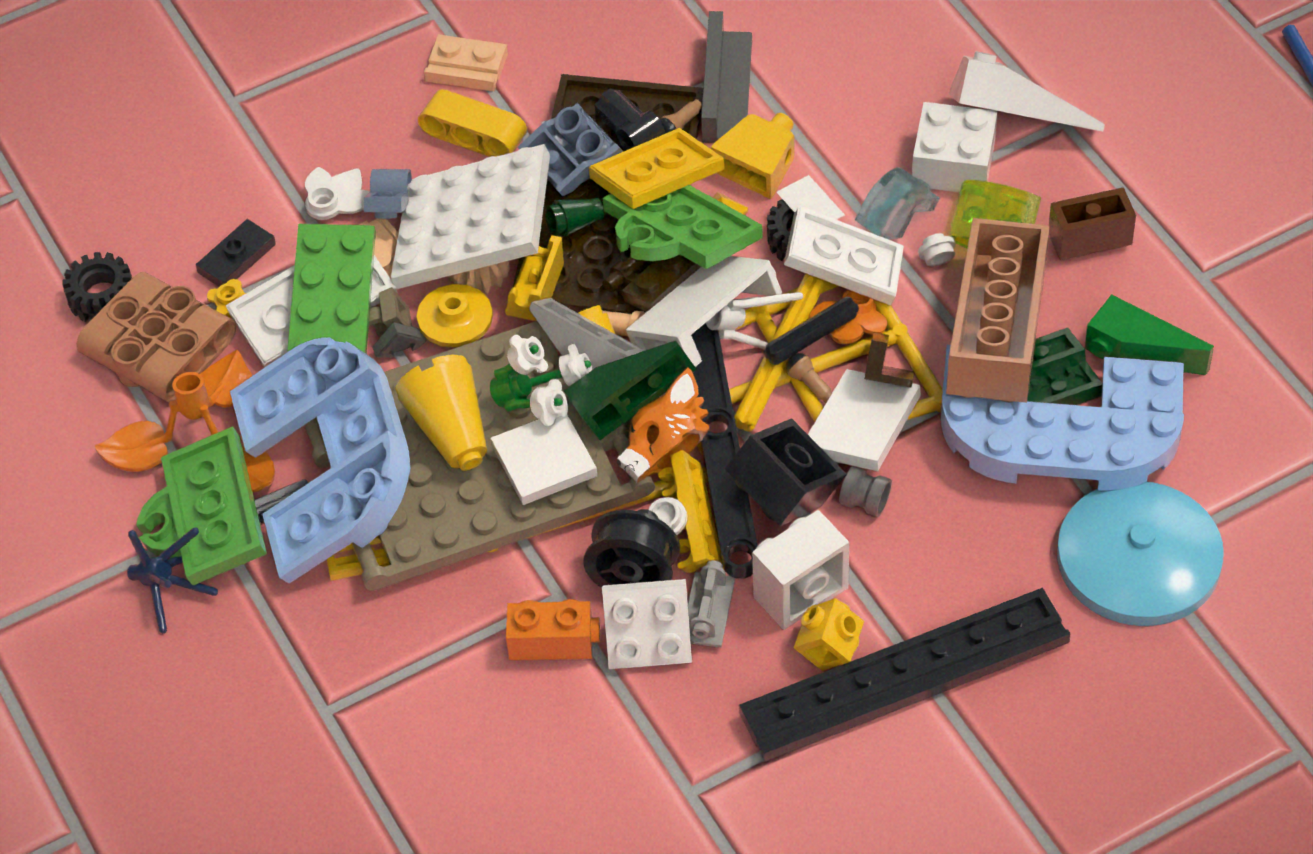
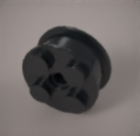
[583,509,680,588]

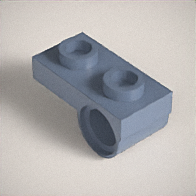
[364,169,412,219]

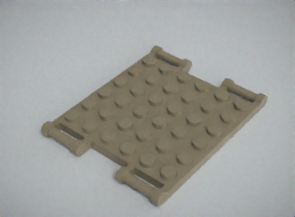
[304,321,655,591]

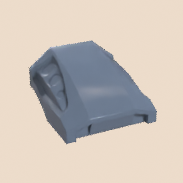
[518,103,623,196]

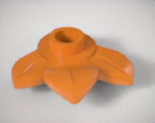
[809,290,887,344]

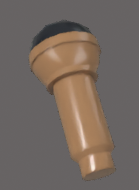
[660,100,702,134]
[786,353,832,403]

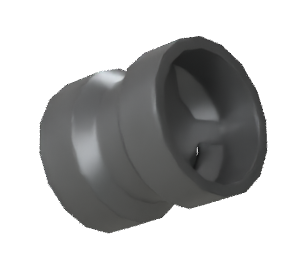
[839,466,892,517]

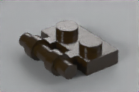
[602,255,701,312]

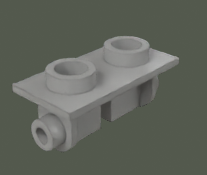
[688,560,735,648]

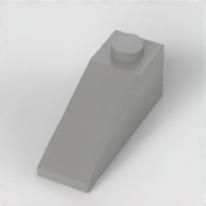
[529,298,645,370]

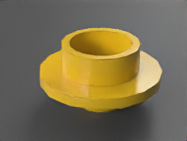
[416,284,493,348]

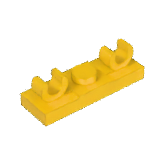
[658,450,724,573]

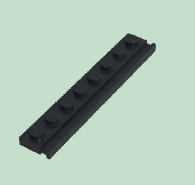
[739,587,1071,762]

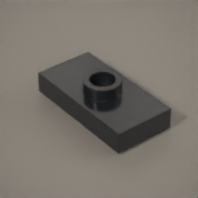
[195,219,276,287]

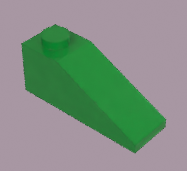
[1084,294,1214,375]

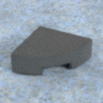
[372,322,428,358]

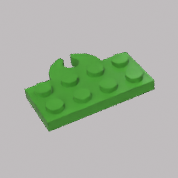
[603,185,763,269]
[136,426,267,585]

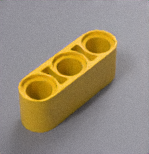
[418,89,528,157]

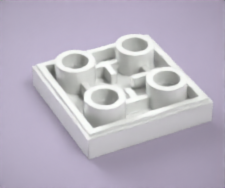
[491,415,597,505]

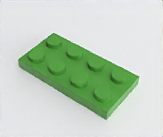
[287,224,376,354]

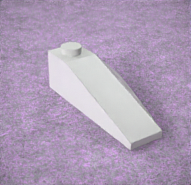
[949,51,1105,132]

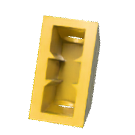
[711,113,795,199]

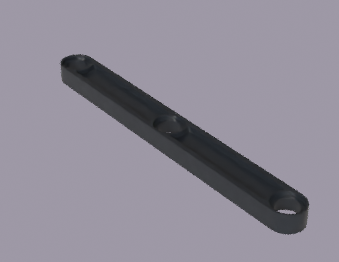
[691,323,758,579]

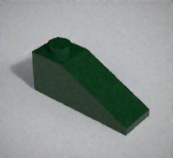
[564,340,697,441]

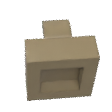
[369,287,412,336]

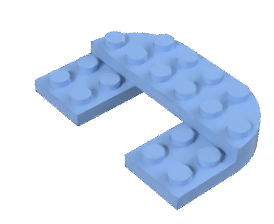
[230,337,411,583]
[941,345,1184,491]

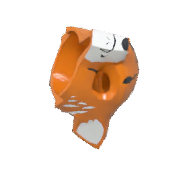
[617,368,709,483]

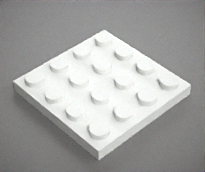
[391,144,550,289]

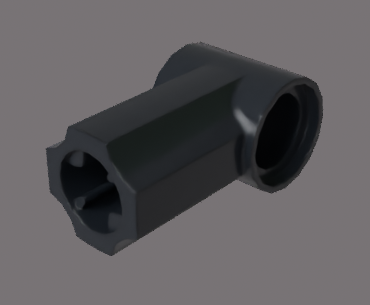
[595,88,665,151]

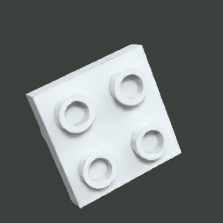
[602,579,692,669]

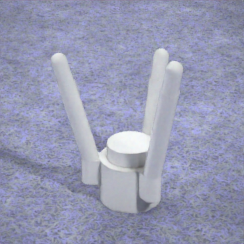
[706,292,803,350]

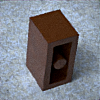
[1049,187,1136,260]

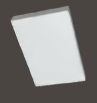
[784,206,904,305]
[808,369,921,471]

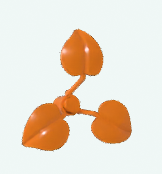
[95,349,276,493]

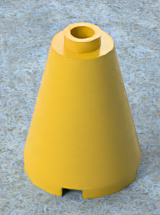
[395,354,487,471]

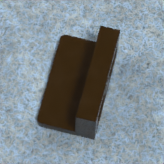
[864,332,914,388]

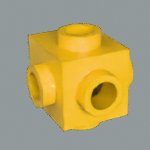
[794,598,864,671]

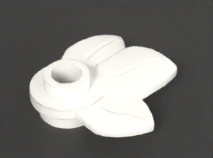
[305,167,370,220]

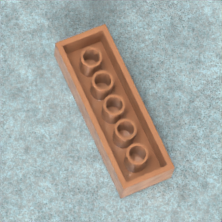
[946,218,1050,403]

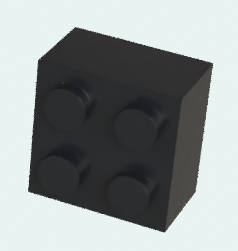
[725,418,847,526]

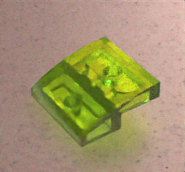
[948,180,1041,249]

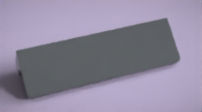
[702,11,752,143]

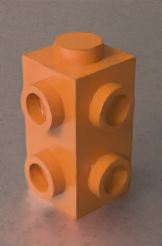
[506,599,600,660]

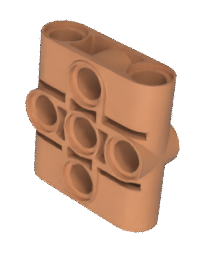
[76,272,236,402]

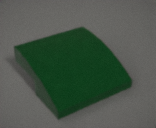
[1027,328,1102,405]

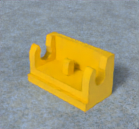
[505,235,564,321]

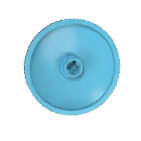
[1057,482,1224,626]

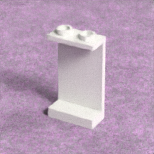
[626,256,782,367]

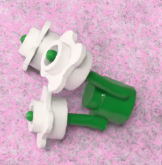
[490,335,592,426]

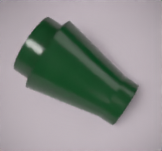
[545,198,604,237]

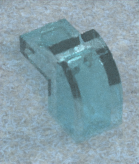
[855,167,940,239]

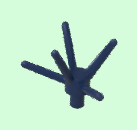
[127,527,218,634]

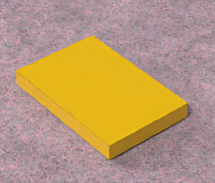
[589,128,725,209]

